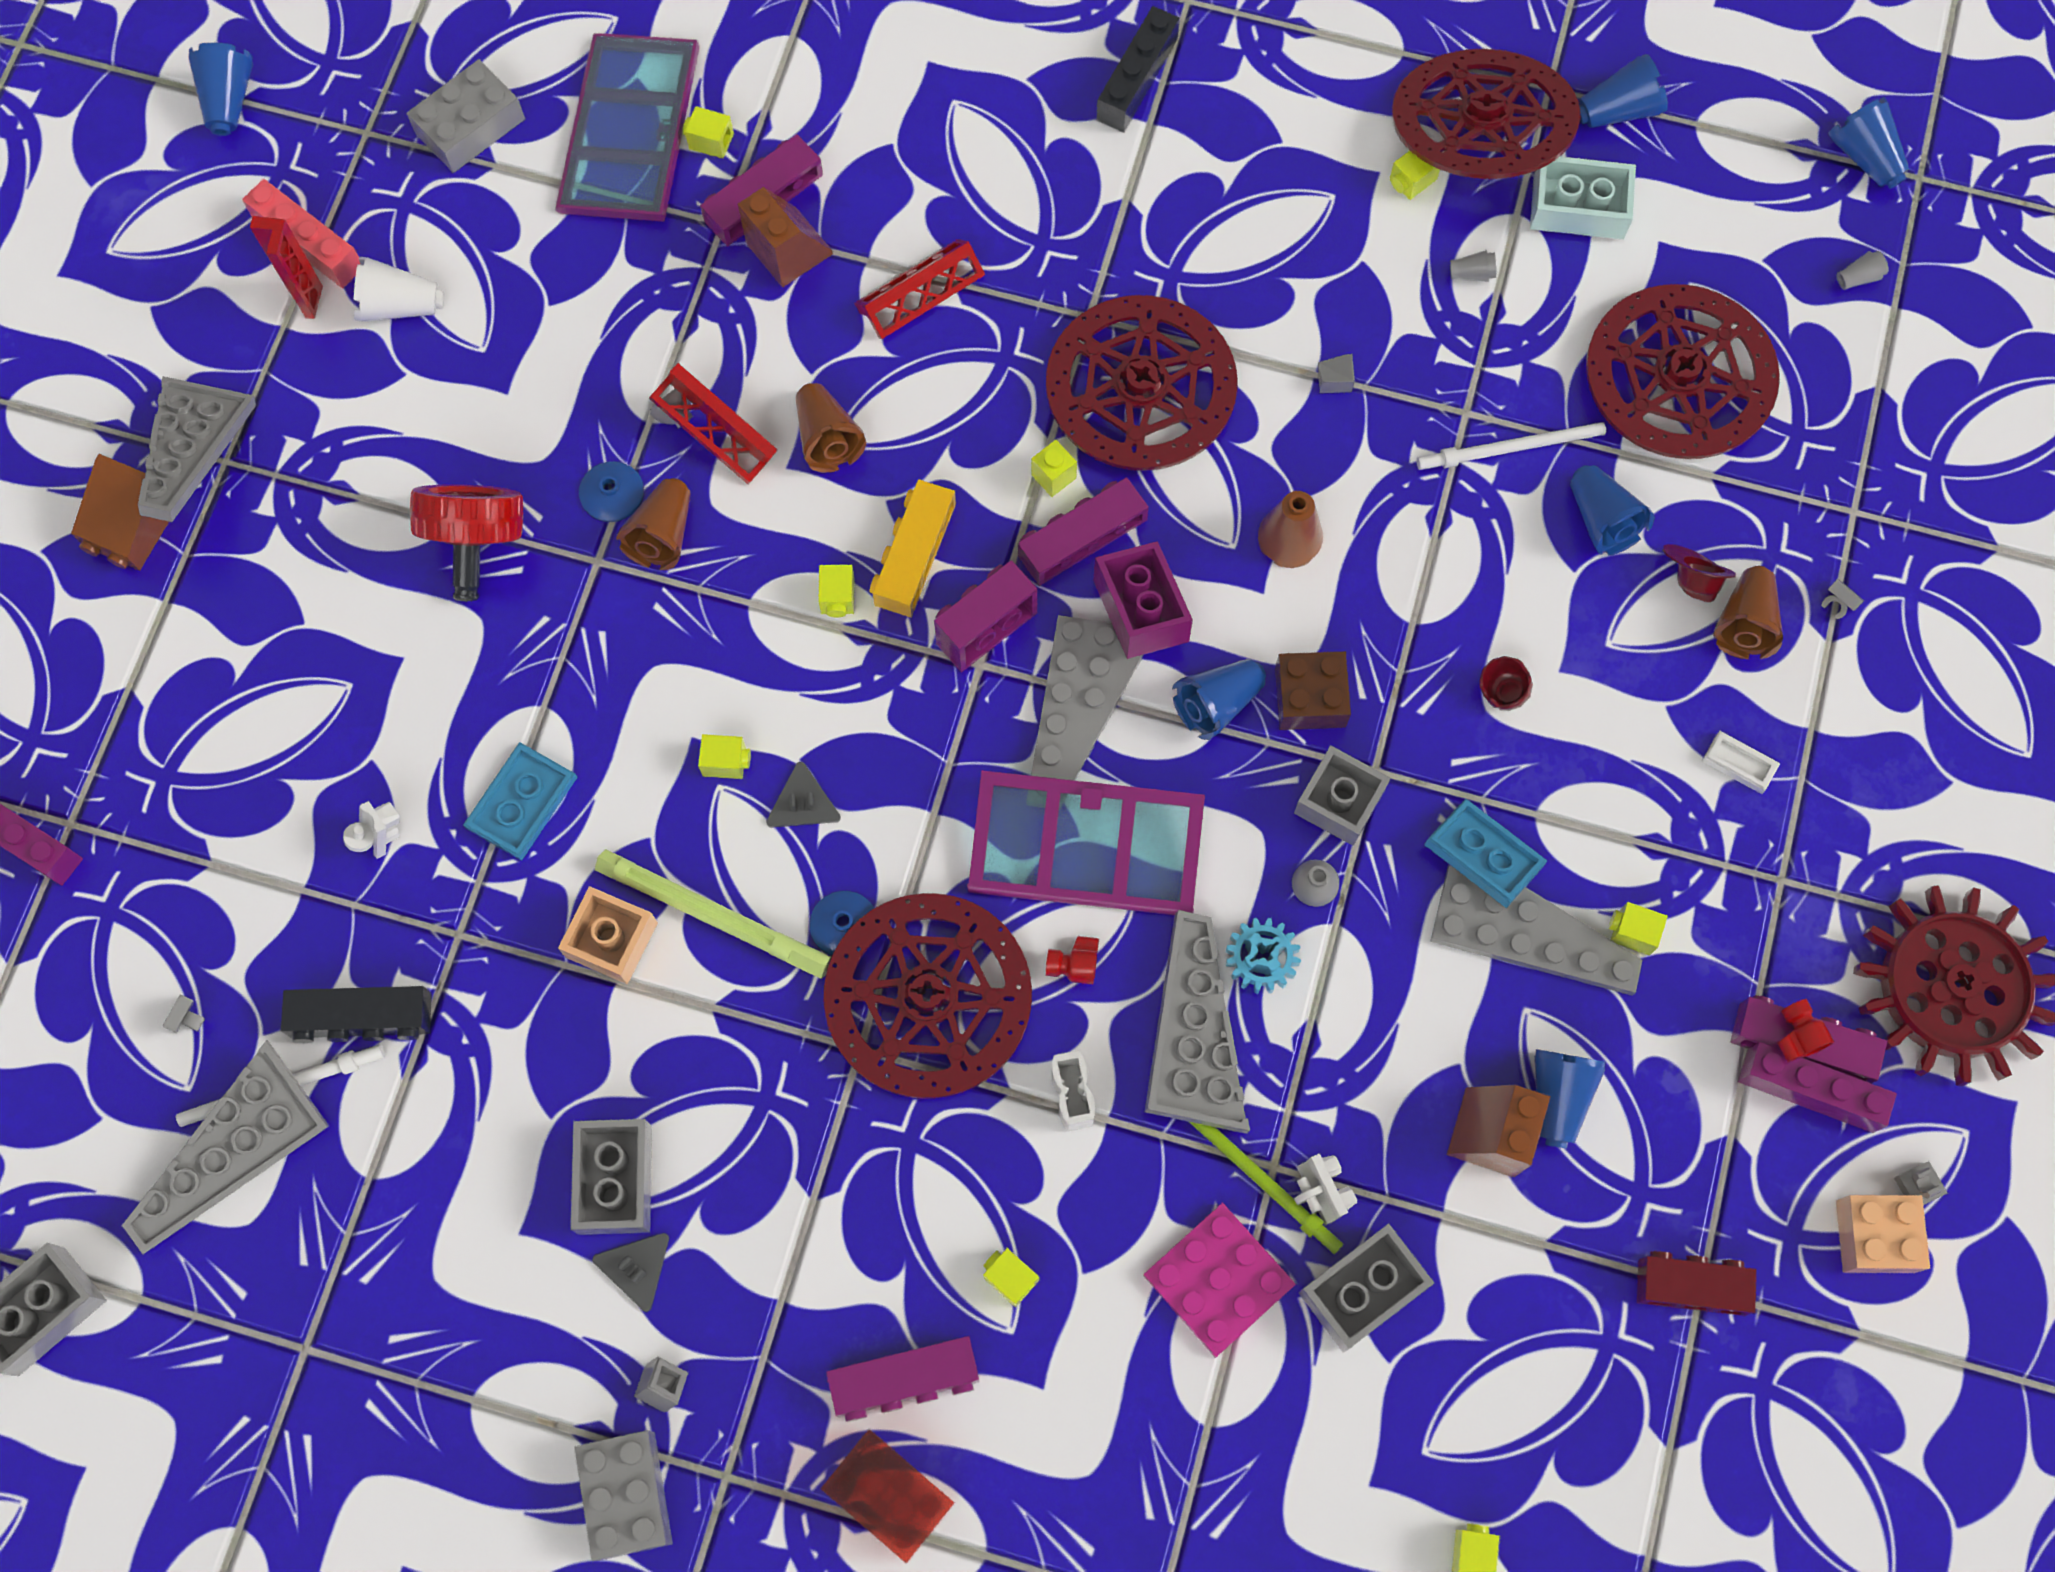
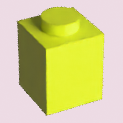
[683,106,734,159]
[1389,151,1440,200]
[1031,440,1077,497]
[818,565,855,618]
[698,734,751,779]
[1608,902,1668,956]
[983,1248,1040,1308]
[1452,1523,1500,1572]

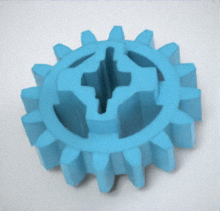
[1225,918,1301,994]

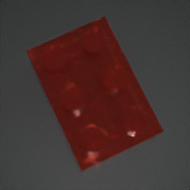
[820,1429,956,1564]

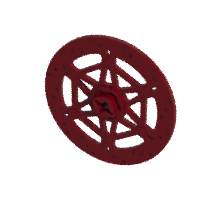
[1392,49,1580,179]
[1586,284,1780,459]
[1046,295,1238,471]
[824,893,1032,1099]

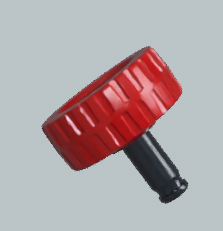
[410,484,523,601]

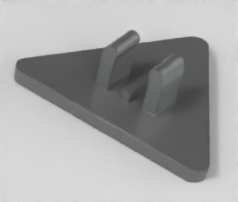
[766,762,841,828]
[592,1233,669,1312]

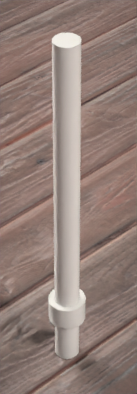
[1416,422,1606,470]
[176,1044,385,1127]

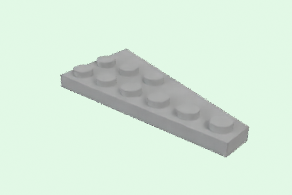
[138,376,256,522]
[1027,615,1143,811]
[1430,864,1642,996]
[1145,910,1250,1134]
[122,1040,329,1254]

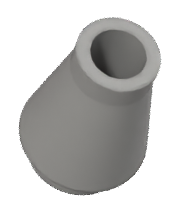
[1450,250,1497,282]
[1836,251,1889,290]

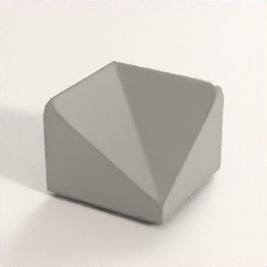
[1318,354,1355,393]
[634,1356,688,1412]

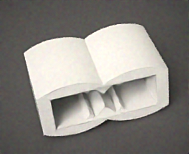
[1052,1050,1095,1131]

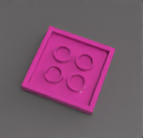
[1143,1203,1296,1358]

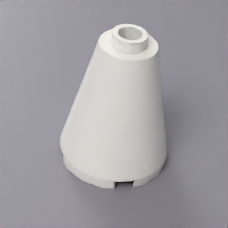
[354,257,443,321]

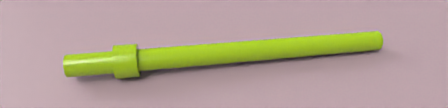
[1188,1121,1344,1255]

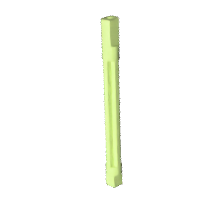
[595,849,832,979]

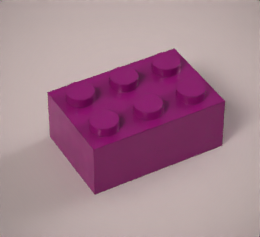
[1093,541,1193,659]
[934,560,1037,673]

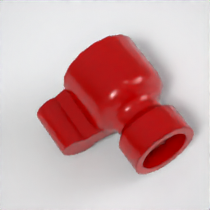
[1045,936,1099,985]
[1777,999,1835,1062]

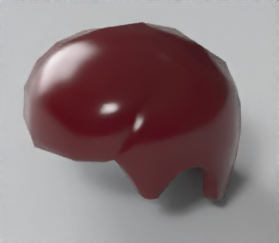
[1479,656,1533,711]

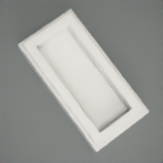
[1702,731,1780,794]

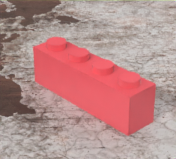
[242,179,361,289]

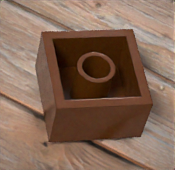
[1275,651,1351,730]

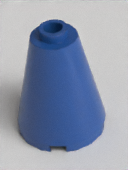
[188,42,253,136]
[1579,54,1668,128]
[1828,97,1909,189]
[1570,465,1655,555]
[1172,659,1266,740]
[1534,1049,1606,1149]

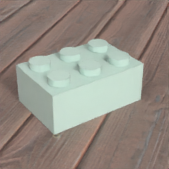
[1530,157,1636,239]

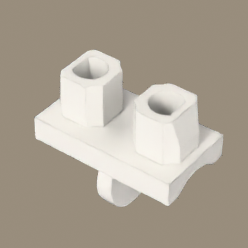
[343,801,400,859]
[1294,1154,1357,1225]

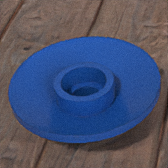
[579,462,644,522]
[810,891,878,958]

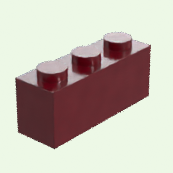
[1637,1251,1756,1316]

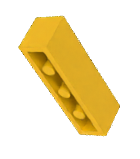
[870,479,956,618]

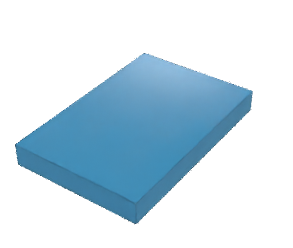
[463,742,577,861]
[1425,799,1547,908]

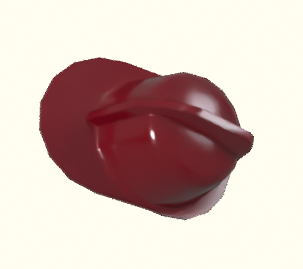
[1663,544,1736,603]

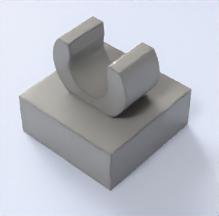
[1821,579,1864,619]
[162,994,205,1034]
[1894,1161,1948,1205]

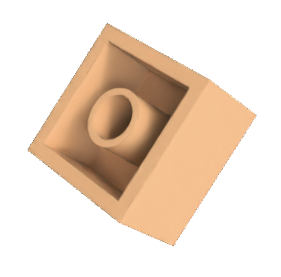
[558,886,658,985]
[1836,1195,1930,1273]

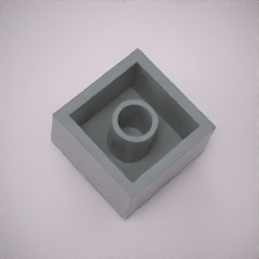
[1294,745,1391,846]

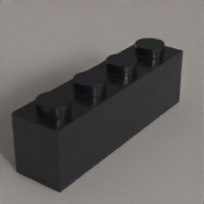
[1097,6,1180,133]
[281,986,432,1043]

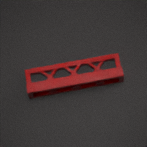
[250,216,323,319]
[855,239,985,339]
[649,363,778,485]

